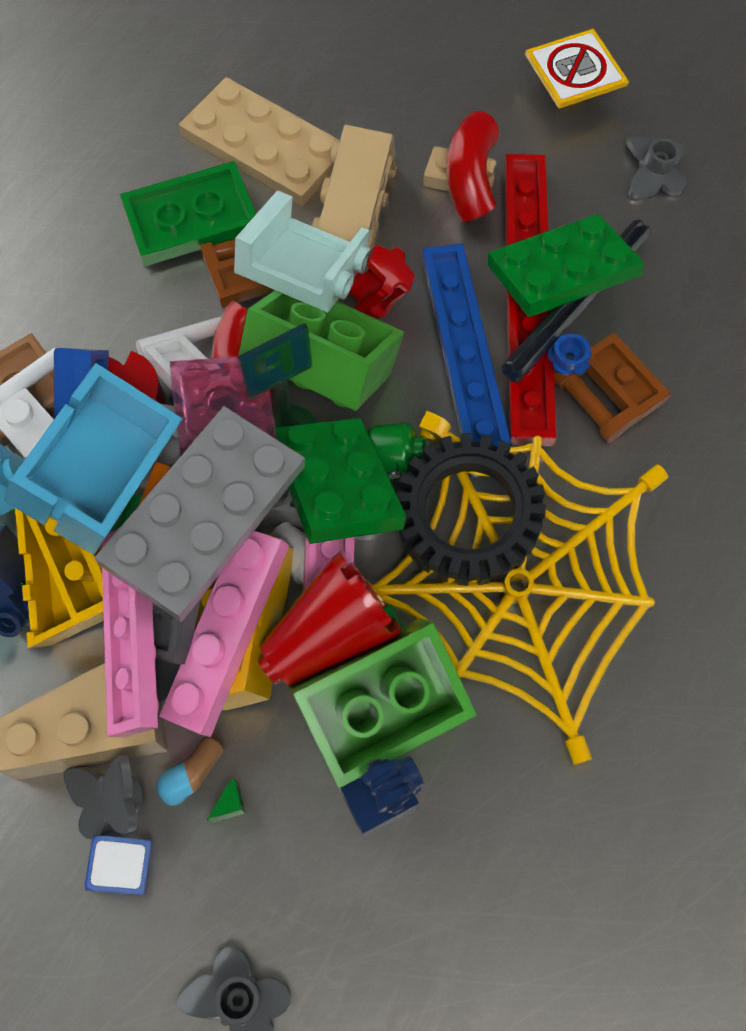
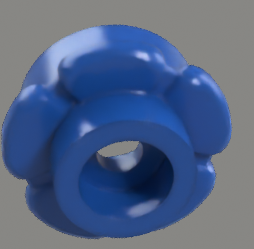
[548,333,592,376]

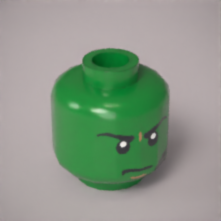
[368,422,427,482]

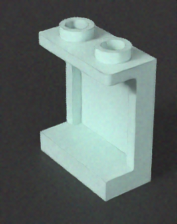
[234,190,371,313]

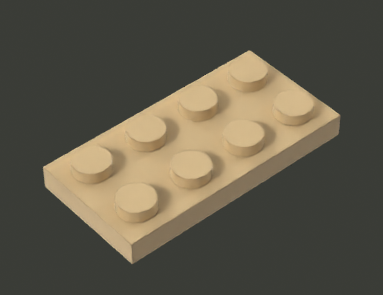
[178,77,337,207]

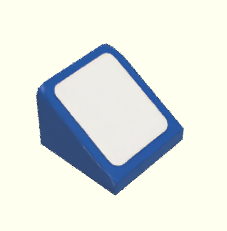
[84,835,153,895]

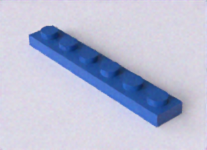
[422,243,514,478]

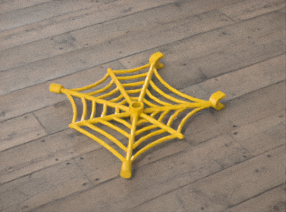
[368,411,668,765]

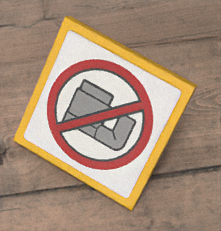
[525,28,629,109]

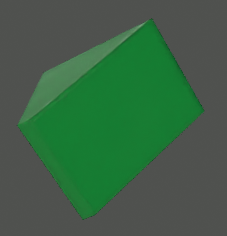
[206,778,246,823]

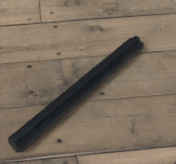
[501,219,651,382]

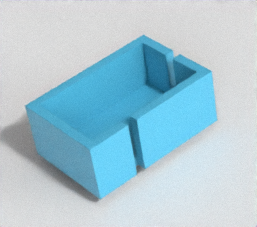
[3,363,182,555]

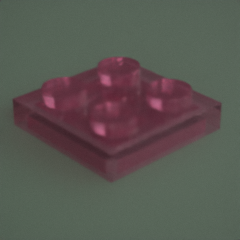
[169,355,277,456]

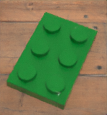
[119,161,256,267]
[488,213,644,317]
[271,418,406,544]

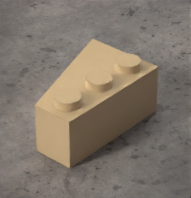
[312,124,398,249]
[0,663,167,780]

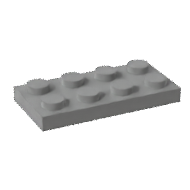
[95,406,305,623]

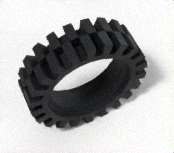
[396,433,546,586]

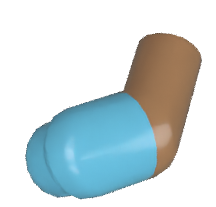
[156,737,224,806]

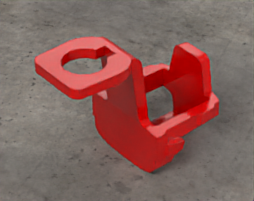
[348,245,415,320]

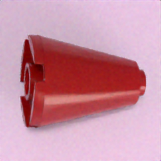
[258,551,402,686]

